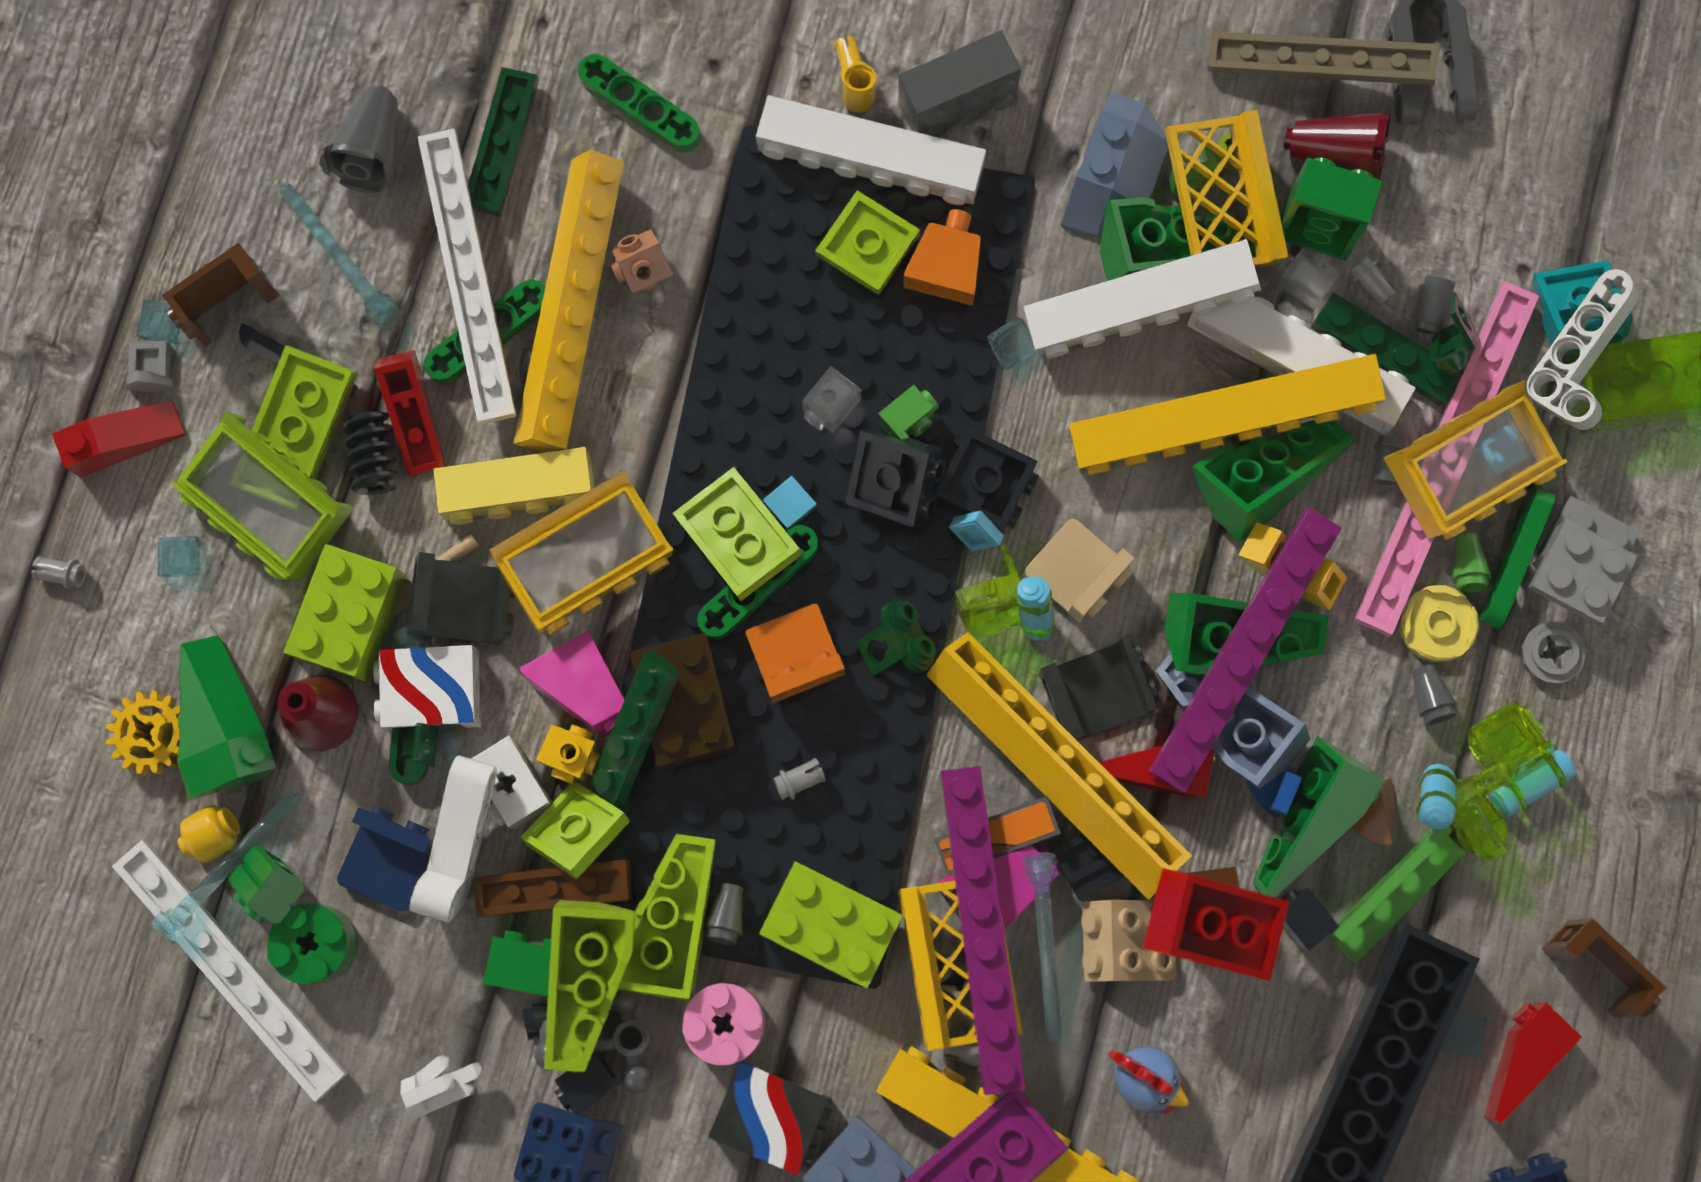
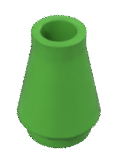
[1452,533,1492,593]

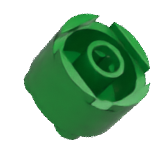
[267,903,358,984]

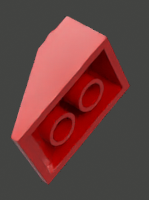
[1143,868,1289,981]

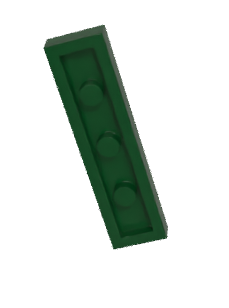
[468,67,539,217]
[1310,292,1463,406]
[589,652,680,806]

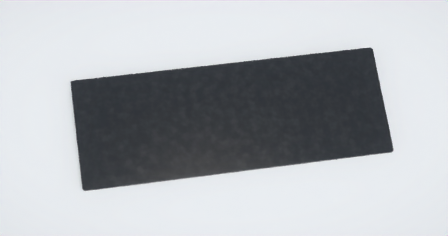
[591,126,1032,989]

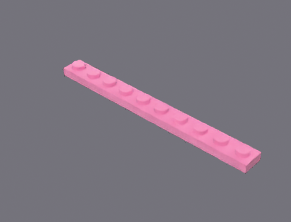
[1353,281,1539,637]

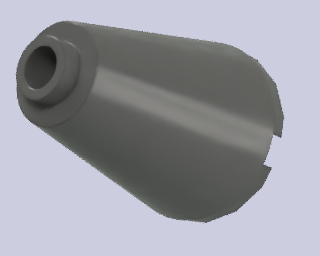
[319,85,398,193]

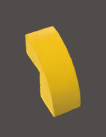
[1238,522,1347,611]

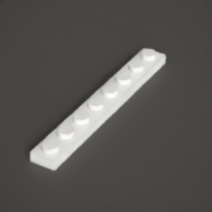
[418,129,517,425]
[112,840,348,1102]

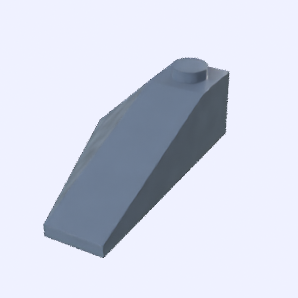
[1156,652,1310,788]

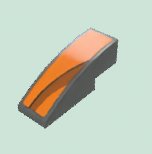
[934,796,1061,876]

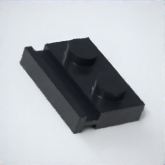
[1051,833,1125,901]

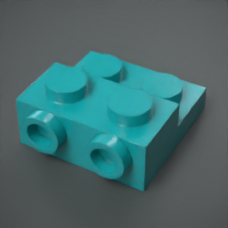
[1532,260,1634,353]

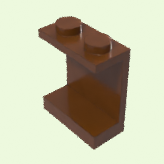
[162,242,280,346]
[1542,918,1667,1017]

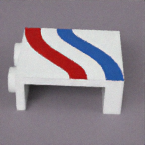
[373,645,481,732]

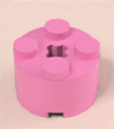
[682,983,765,1065]

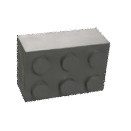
[898,30,1021,137]

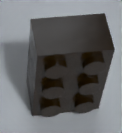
[629,632,737,771]

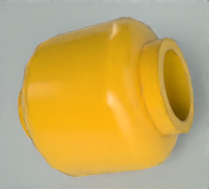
[178,805,241,863]

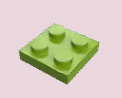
[815,191,920,295]
[521,781,630,879]

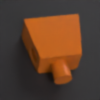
[904,209,981,306]

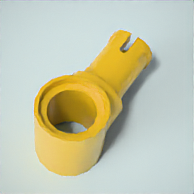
[834,36,876,113]

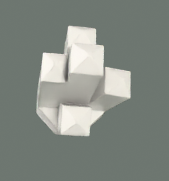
[401,1055,483,1119]

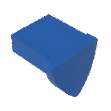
[1246,771,1302,818]

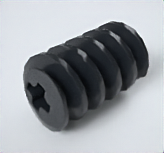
[343,411,399,495]

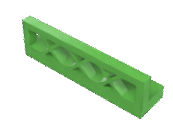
[1327,826,1466,964]

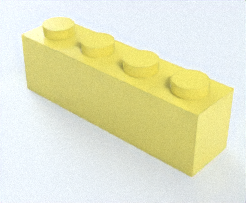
[433,447,594,525]

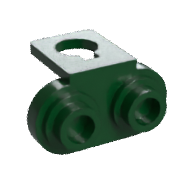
[1430,294,1477,374]
[856,599,936,675]
[388,723,438,785]

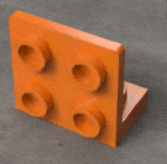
[746,604,845,703]

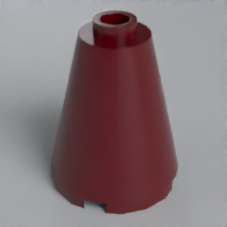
[1284,112,1391,180]
[277,675,359,752]

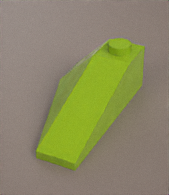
[618,834,716,1002]
[544,900,635,1072]

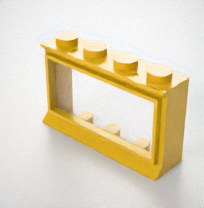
[1384,380,1567,540]
[489,470,673,635]

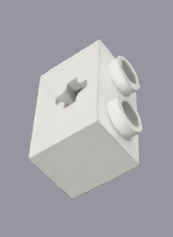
[471,736,553,830]

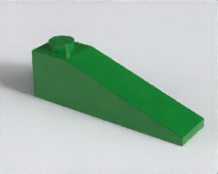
[1165,593,1329,675]
[177,635,276,800]
[1253,736,1385,898]

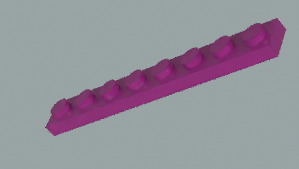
[1148,507,1342,793]
[940,766,1026,1095]

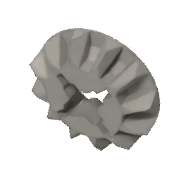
[1521,622,1586,684]

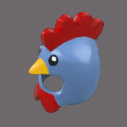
[1108,1046,1189,1114]

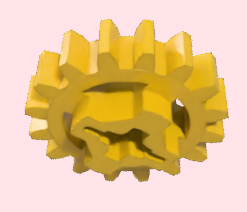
[105,690,180,776]

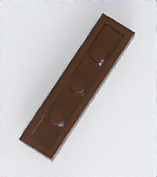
[474,860,633,918]

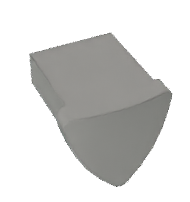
[126,341,173,392]

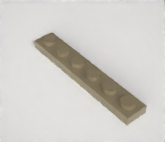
[1207,31,1440,85]

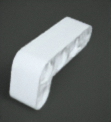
[1527,269,1639,430]
[410,755,497,923]

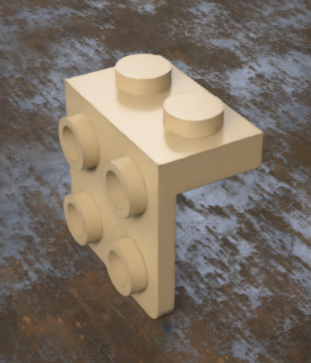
[1025,519,1134,623]
[1081,900,1176,982]

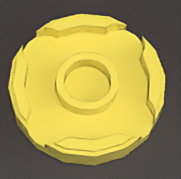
[1399,585,1479,662]

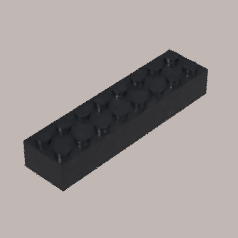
[1281,923,1480,1182]

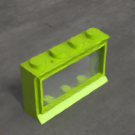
[171,411,354,581]

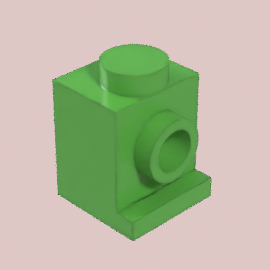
[878,385,939,440]

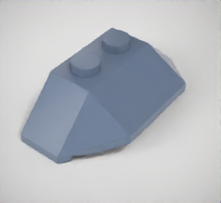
[1061,91,1168,238]

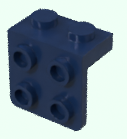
[337,805,434,911]
[514,1102,623,1182]

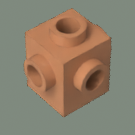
[609,229,673,294]

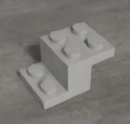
[1528,495,1640,626]

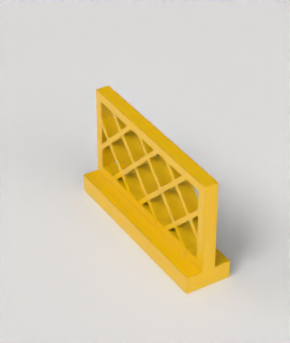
[1165,110,1288,268]
[899,881,1023,1051]

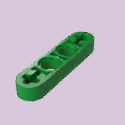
[578,54,701,153]
[424,279,545,385]
[1479,487,1555,629]
[697,525,819,640]

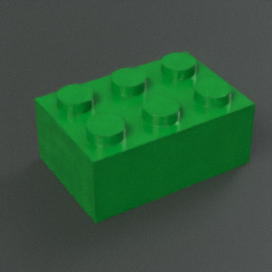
[1280,157,1382,261]

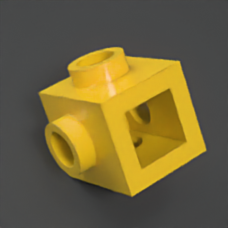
[536,724,602,784]

